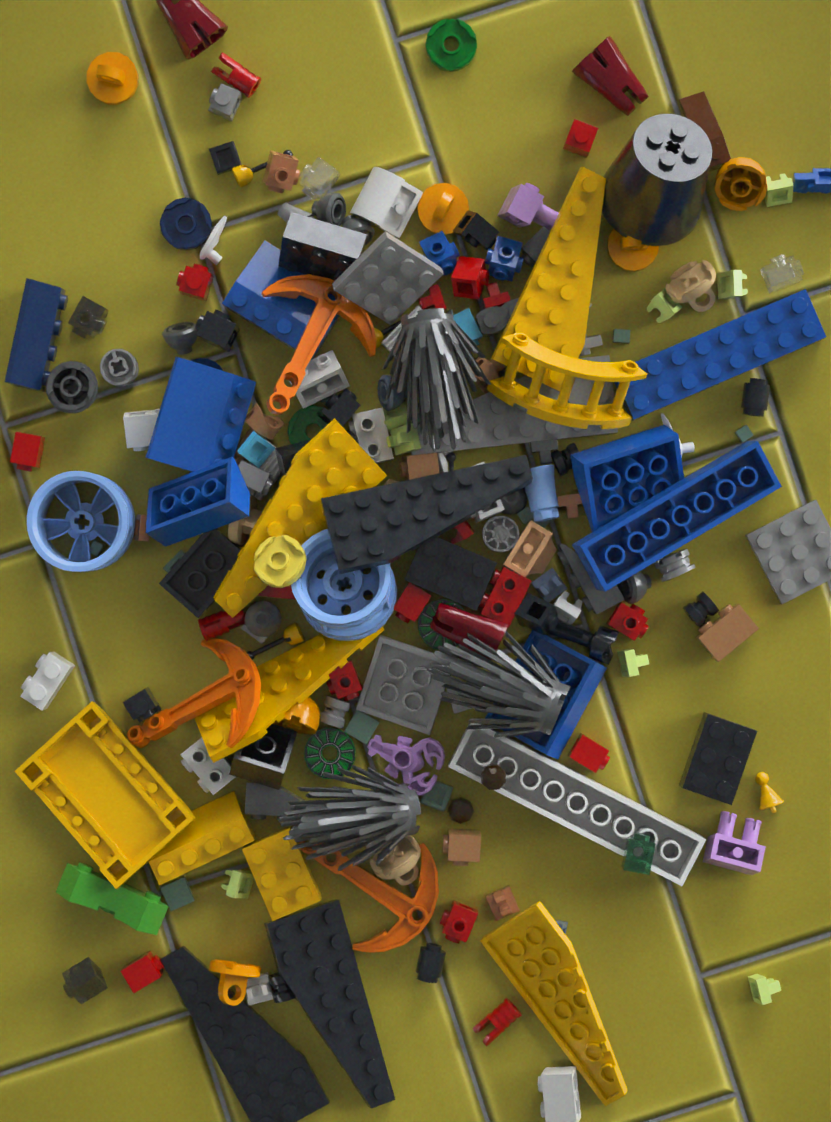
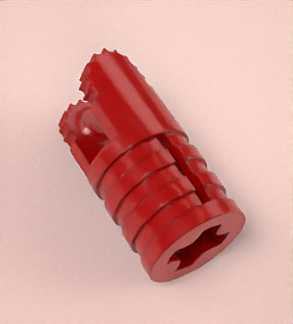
[211,52,261,98]
[198,609,246,641]
[472,998,522,1047]

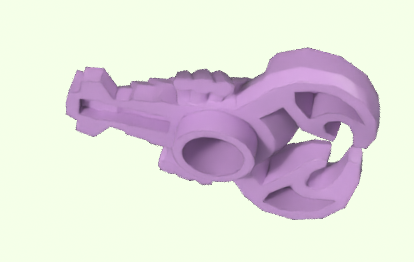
[367,735,445,796]

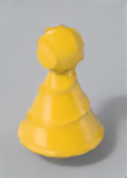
[755,772,784,813]

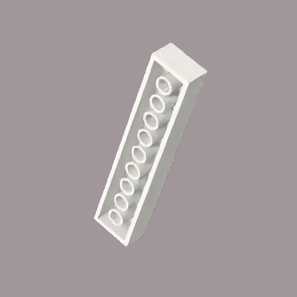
[448,723,706,886]

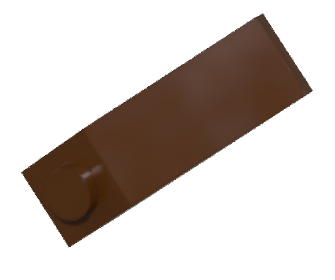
[679,91,731,172]

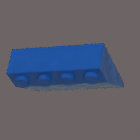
[222,240,340,360]
[145,357,256,472]
[570,425,684,532]
[485,630,607,759]

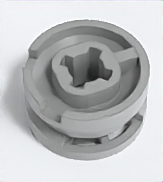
[100,349,139,387]
[482,516,519,552]
[654,548,696,582]

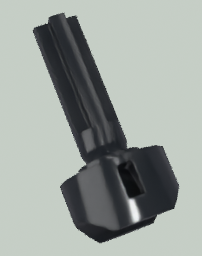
[546,621,619,665]

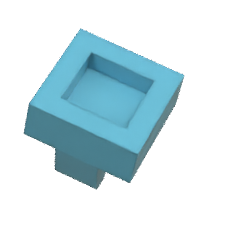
[237,431,275,468]

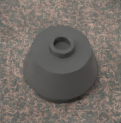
[46,361,98,413]

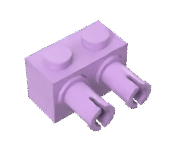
[497,183,559,230]
[703,811,766,875]

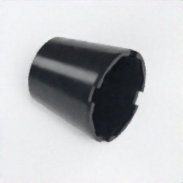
[602,114,712,246]

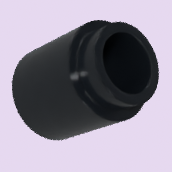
[741,378,770,417]
[416,943,446,983]

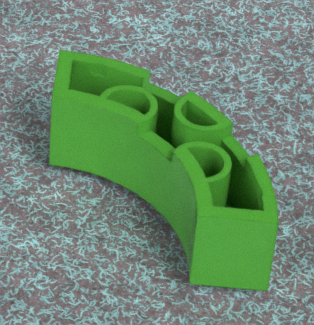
[56,862,169,935]

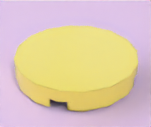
[254,535,307,588]

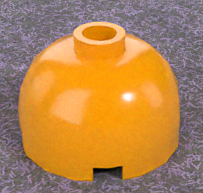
[714,157,767,211]
[273,697,320,735]

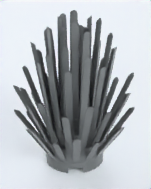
[382,308,491,452]
[427,631,570,738]
[279,765,421,871]

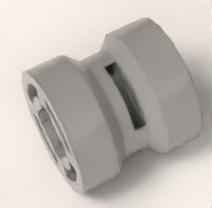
[320,695,351,728]

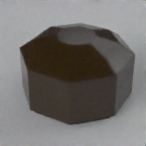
[481,764,506,790]
[448,797,474,824]

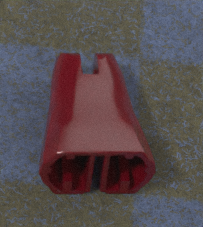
[156,0,228,59]
[572,36,649,116]
[430,603,509,661]

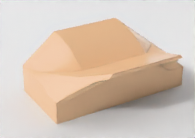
[504,520,557,578]

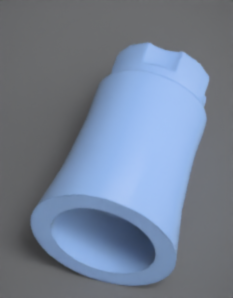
[524,465,559,523]

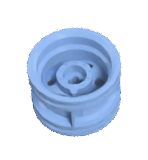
[291,529,397,641]

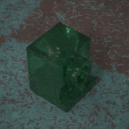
[621,833,655,875]

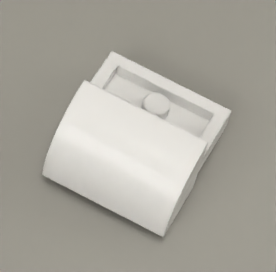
[350,167,423,238]

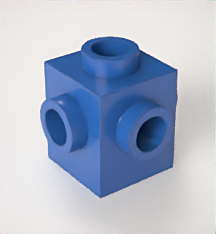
[419,231,460,276]
[485,236,524,282]

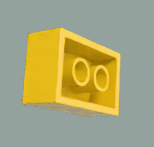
[242,826,322,921]

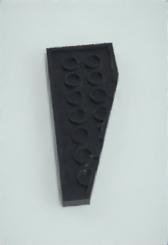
[321,455,533,574]
[264,899,395,1108]
[160,945,330,1122]

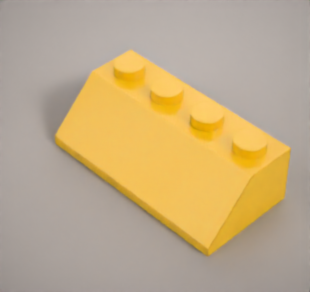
[148,790,256,886]

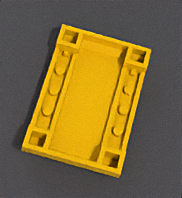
[15,701,196,889]

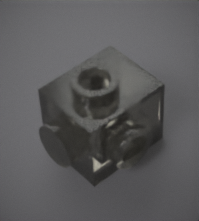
[68,296,109,339]
[62,957,108,1005]

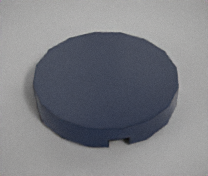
[160,197,212,251]

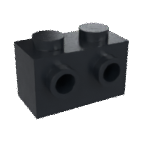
[195,309,240,352]

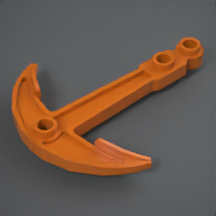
[261,274,376,415]
[127,639,261,748]
[299,841,439,953]

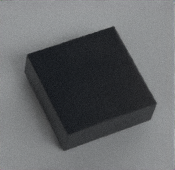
[209,141,242,175]

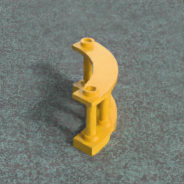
[487,332,647,429]

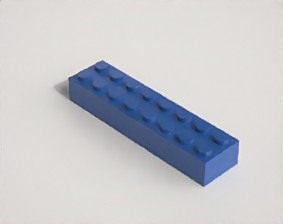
[614,289,826,421]
[572,441,782,592]

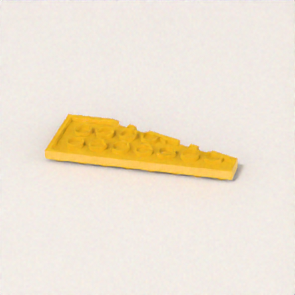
[491,167,606,392]
[213,418,387,618]
[195,626,384,763]
[480,901,628,1106]

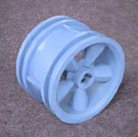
[27,471,135,572]

